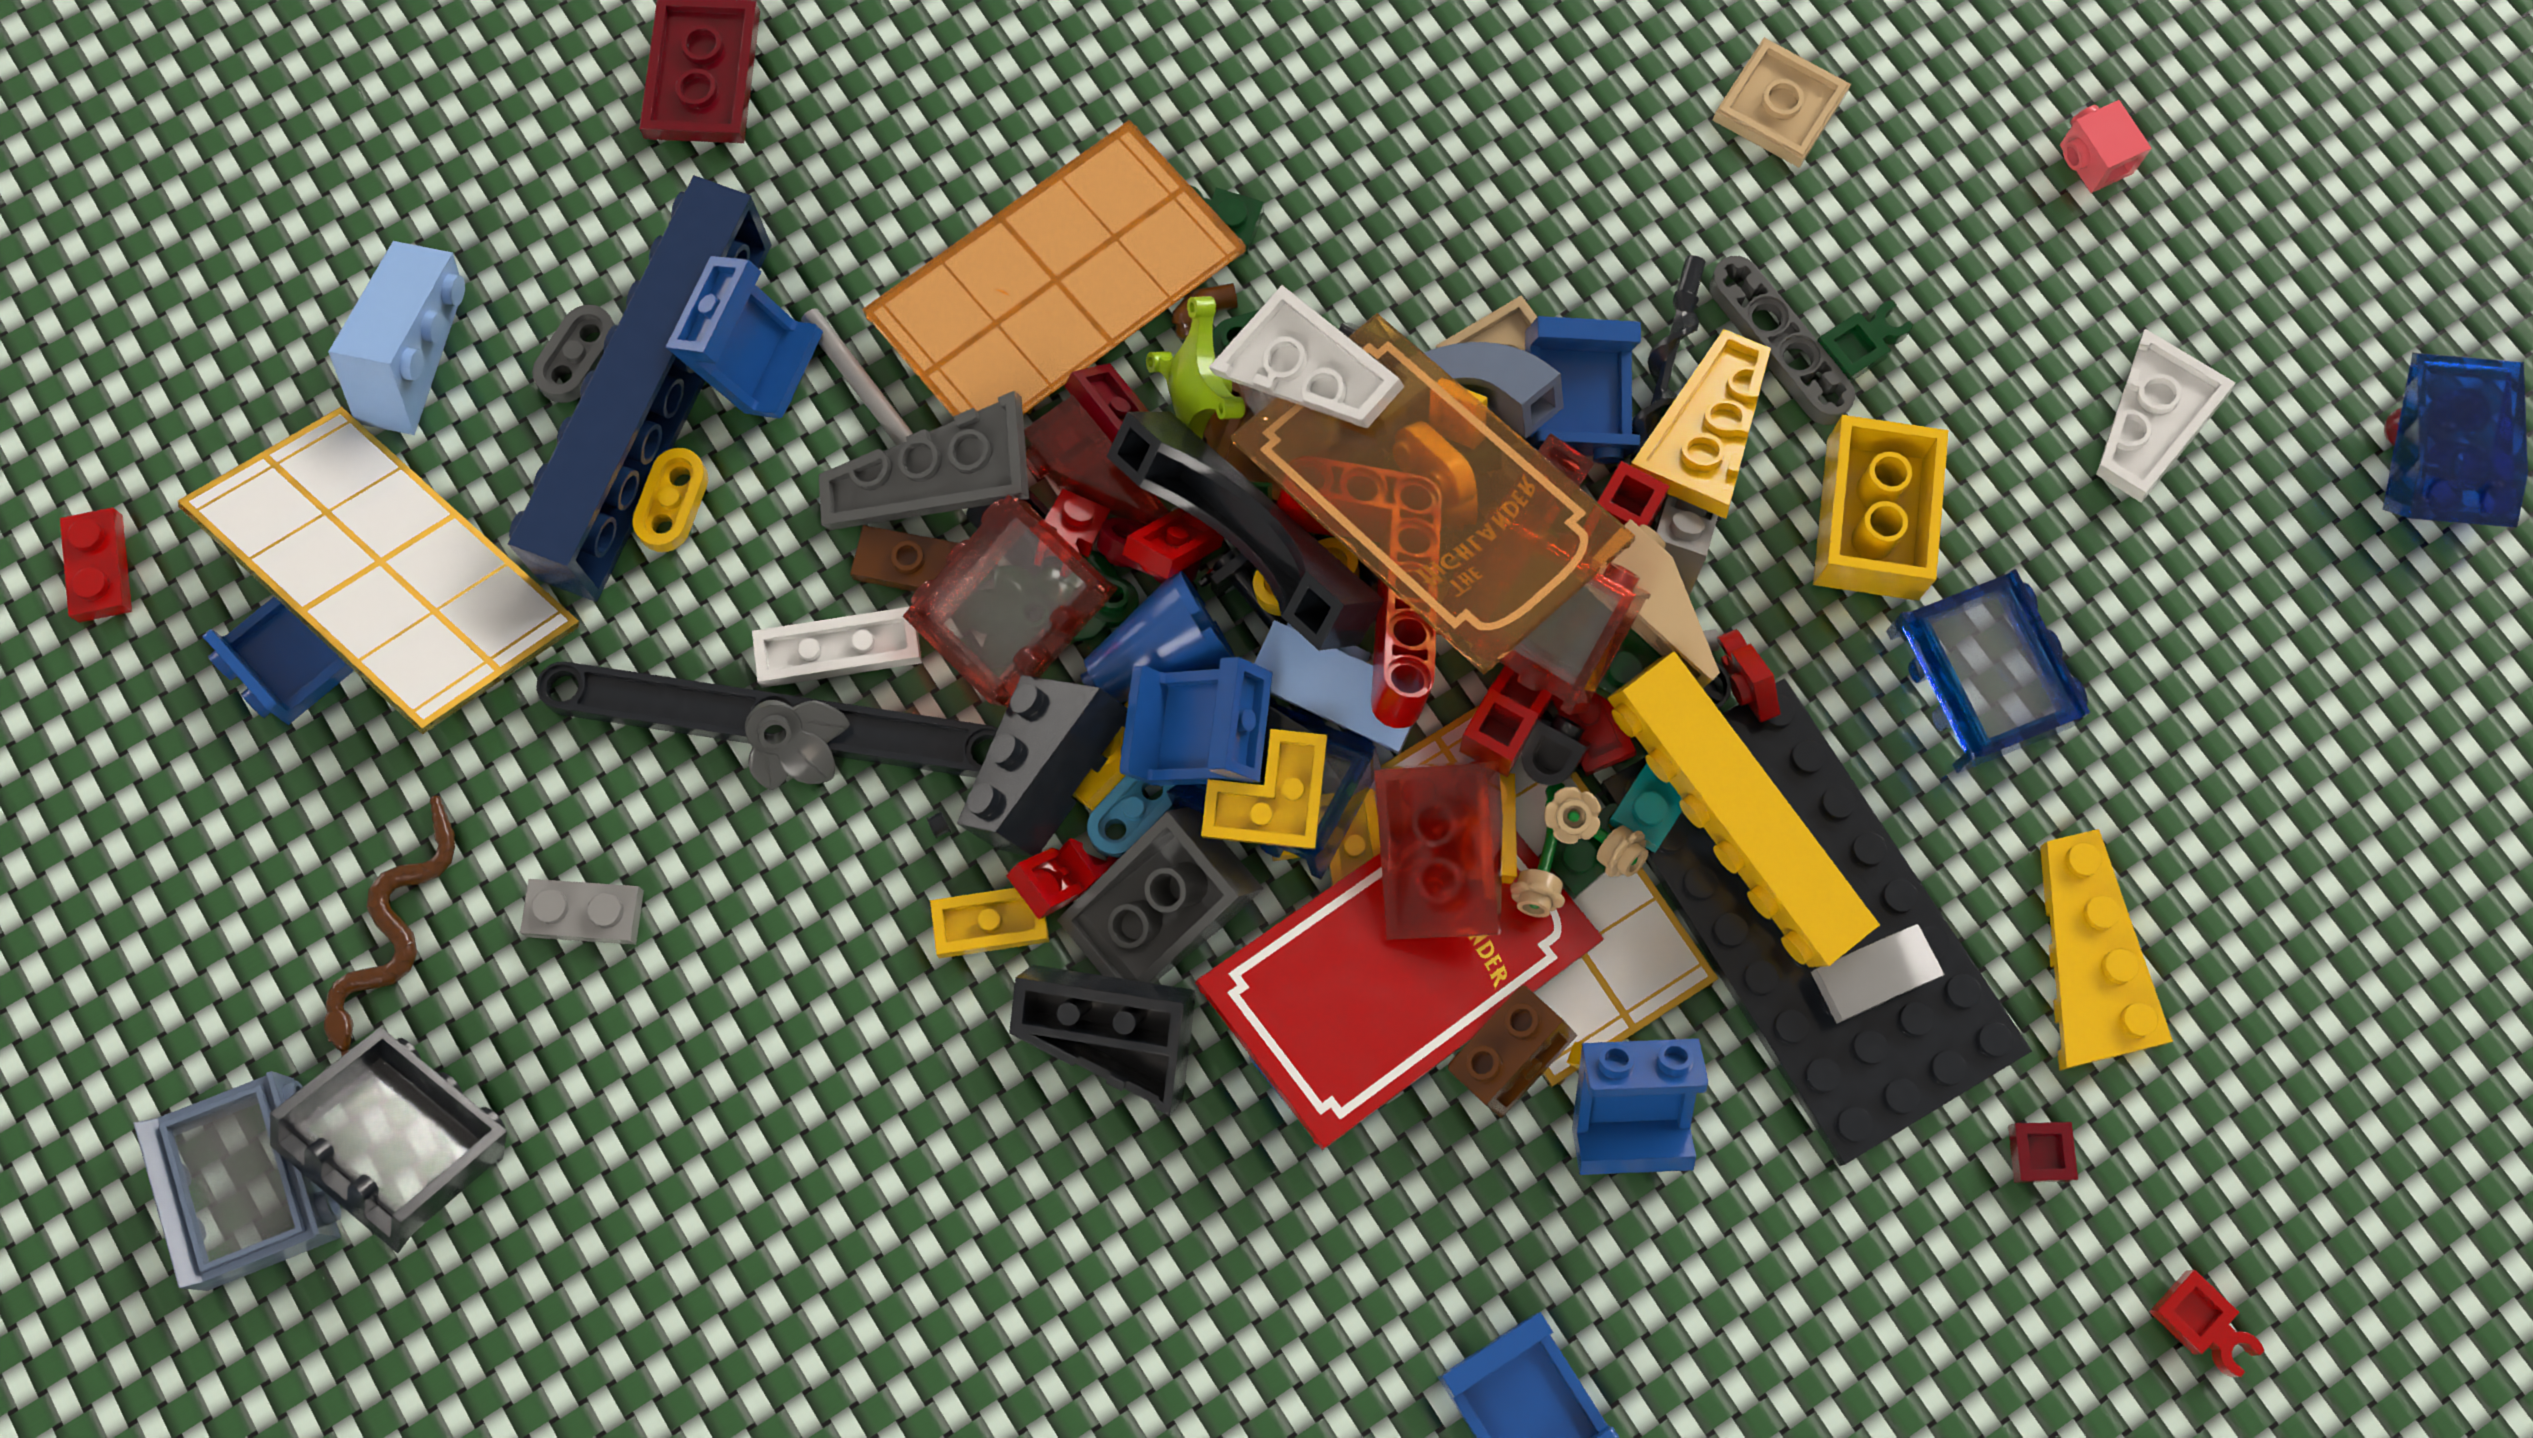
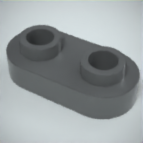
[532,305,615,403]

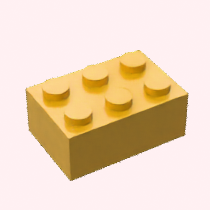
[1813,415,1949,601]

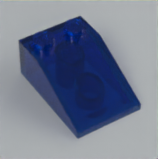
[2382,352,2528,528]

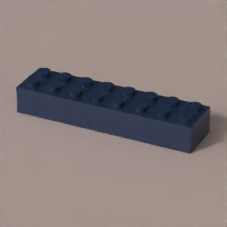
[508,175,772,602]

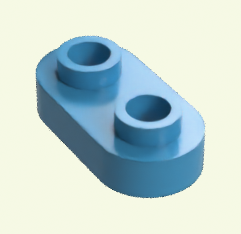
[1087,776,1180,858]

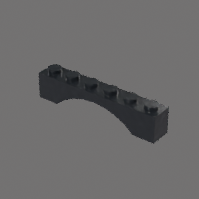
[1106,411,1385,651]

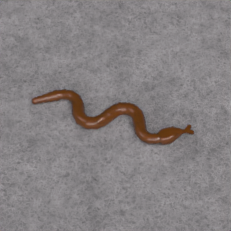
[324,795,455,1056]

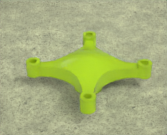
[1146,296,1245,439]

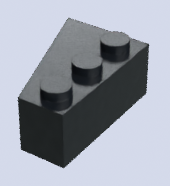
[1009,965,1196,1116]

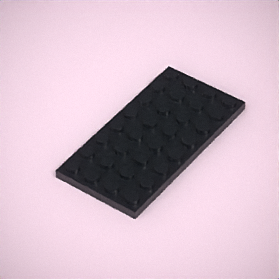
[1600,678,2032,1166]

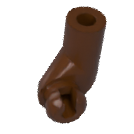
[1171,283,1238,340]

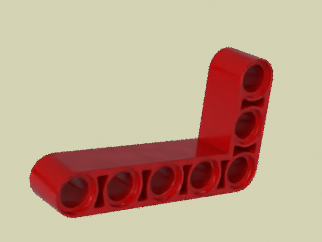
[1276,458,1442,728]

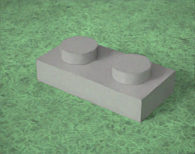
[520,879,644,945]

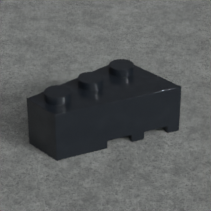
[957,675,1128,857]

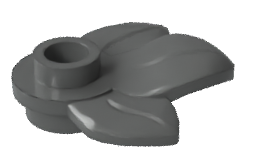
[745,700,850,790]

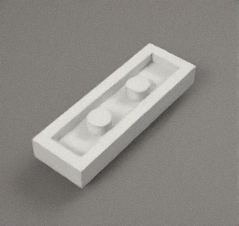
[752,606,922,688]

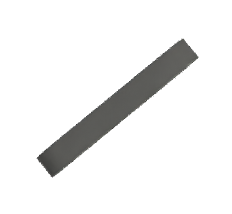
[1709,256,1855,425]

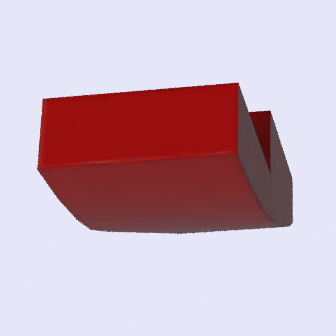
[1006,838,1119,920]

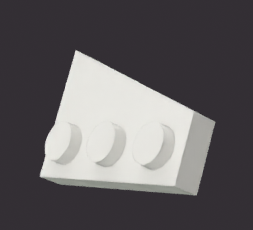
[1209,285,1404,428]
[2096,329,2236,503]

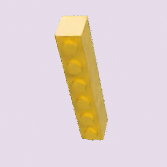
[1607,651,1880,967]

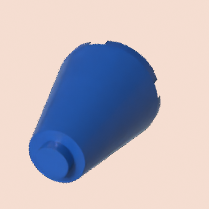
[1080,571,1235,703]

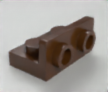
[1448,985,1578,1118]

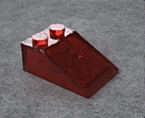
[1374,760,1503,940]

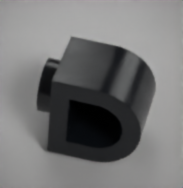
[1521,714,1591,785]

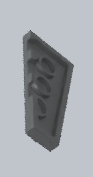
[819,390,1029,530]

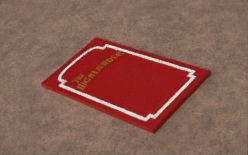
[1195,800,1604,1151]

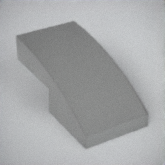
[1811,924,1945,1023]

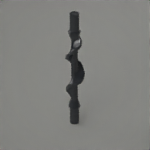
[1629,255,1706,466]

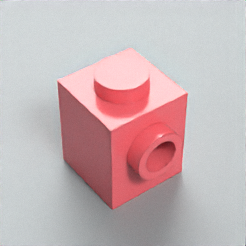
[2060,100,2152,193]

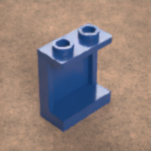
[666,256,823,419]
[1525,316,1641,464]
[203,594,357,725]
[1120,657,1273,786]
[1572,1038,1708,1175]
[1438,1312,1619,1438]

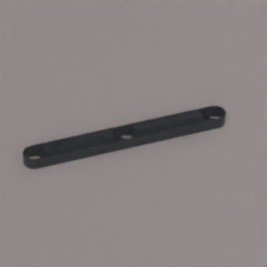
[536,662,998,778]

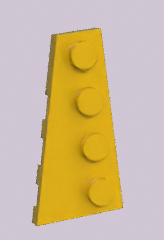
[1631,329,1771,519]
[2040,829,2173,1071]

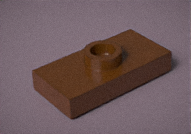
[850,525,968,599]

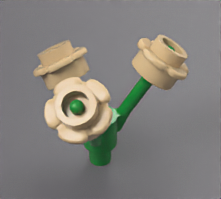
[1510,783,1648,917]

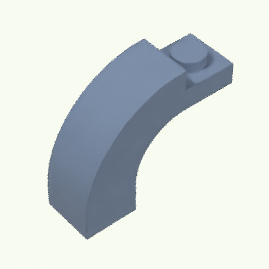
[1372,342,1564,456]

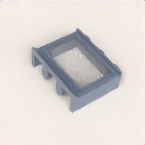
[133,1071,341,1291]

